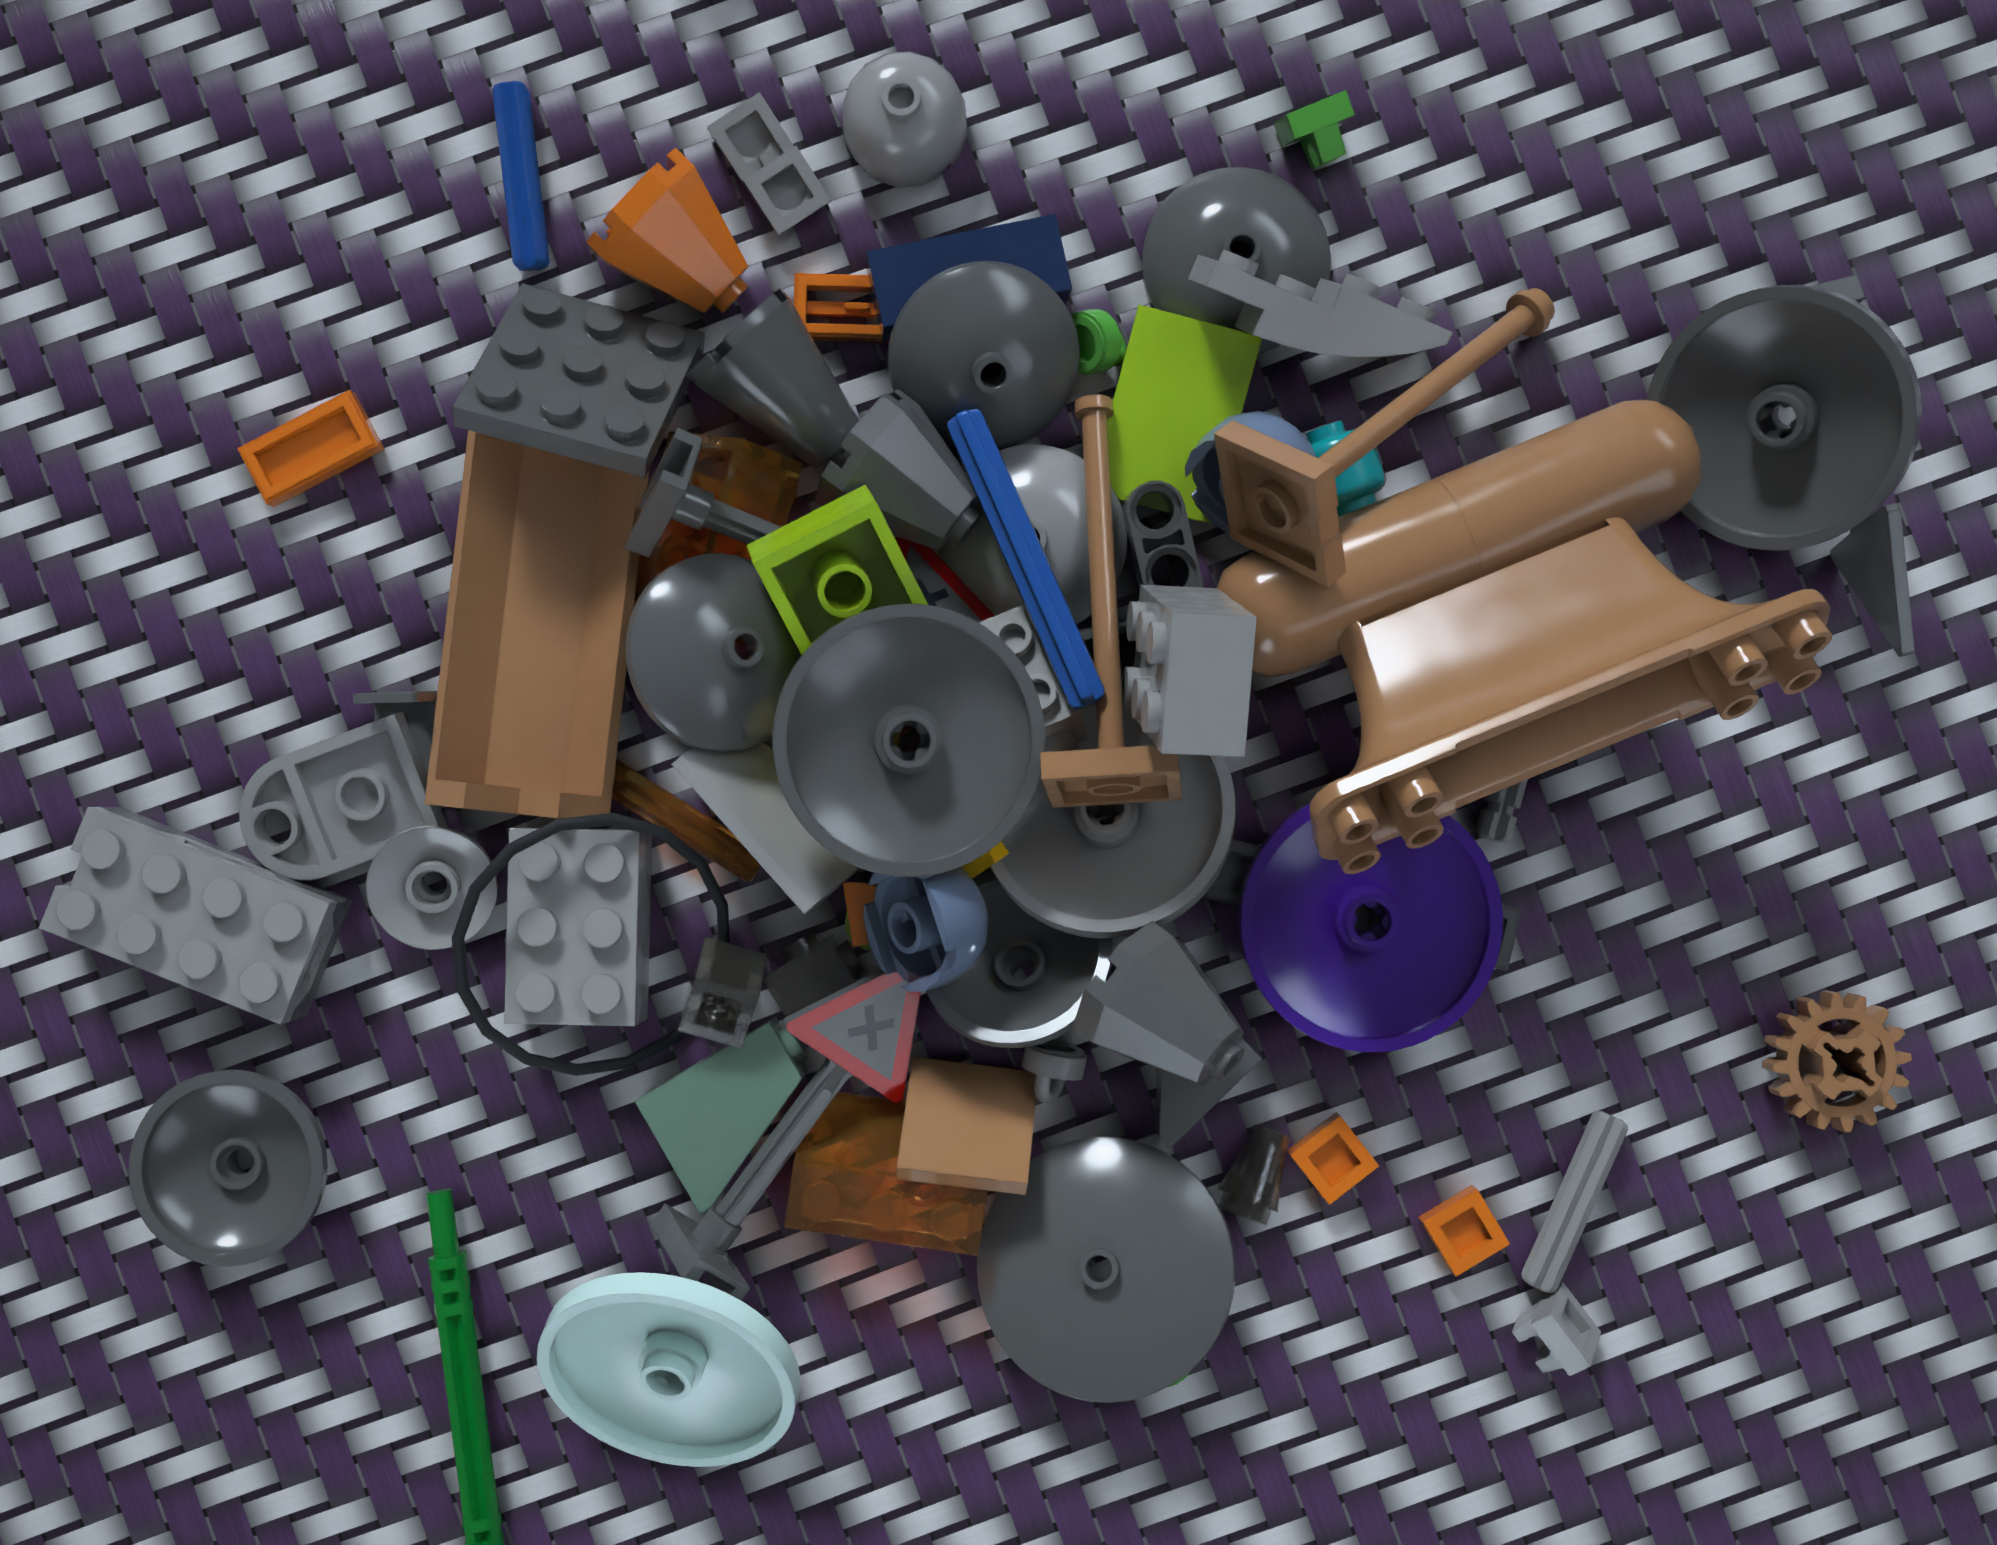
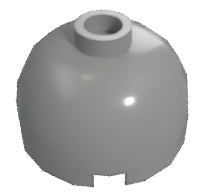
[841,51,967,188]

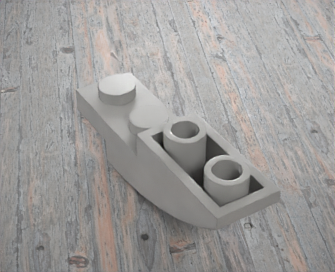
[1188,250,1453,357]

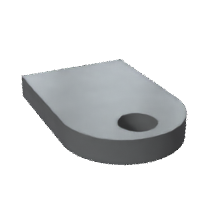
[239,712,448,880]

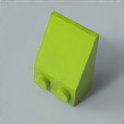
[747,485,928,655]

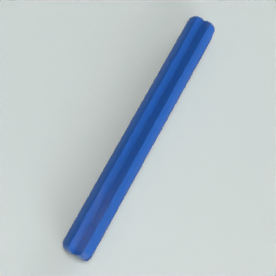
[947,409,1105,709]

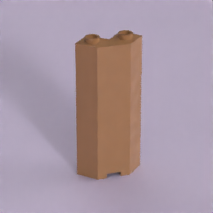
[424,430,649,819]

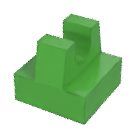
[1273,90,1355,169]

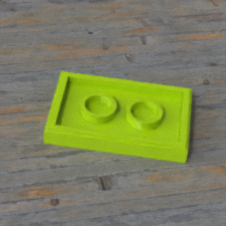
[1107,304,1262,524]

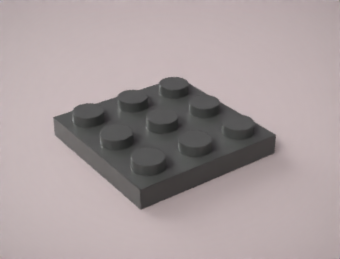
[453,283,705,478]

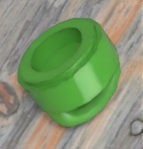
[1071,308,1127,375]

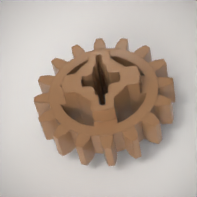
[1761,990,1912,1133]

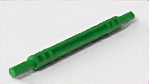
[426,1189,505,1545]

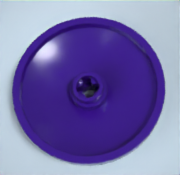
[1238,804,1503,1052]

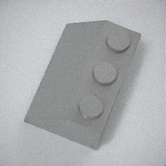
[672,737,860,914]

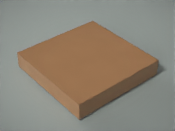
[896,1057,1036,1195]

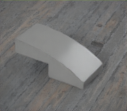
[707,92,831,236]

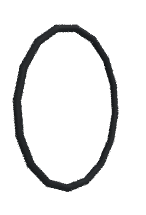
[452,813,730,1076]

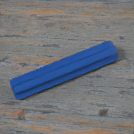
[492,81,550,271]

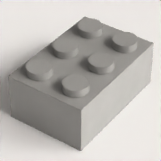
[1122,585,1257,757]
[504,827,652,1026]

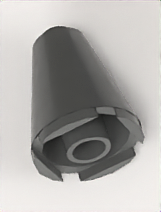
[686,288,859,469]

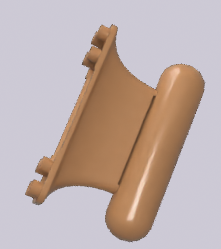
[1217,399,1832,874]

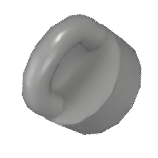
[1021,1040,1088,1103]

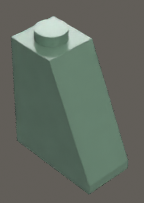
[635,1017,810,1214]

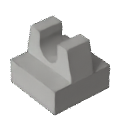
[1512,1281,1601,1376]

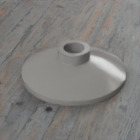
[366,825,498,950]

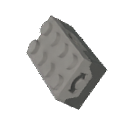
[39,807,353,1025]

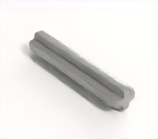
[1521,1111,1628,1294]

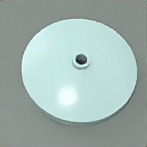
[537,1272,800,1467]

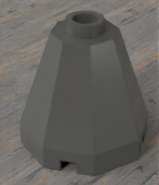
[814,389,981,550]
[1072,921,1244,1085]

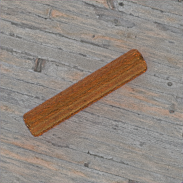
[612,760,762,881]

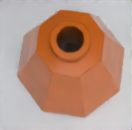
[586,147,748,314]

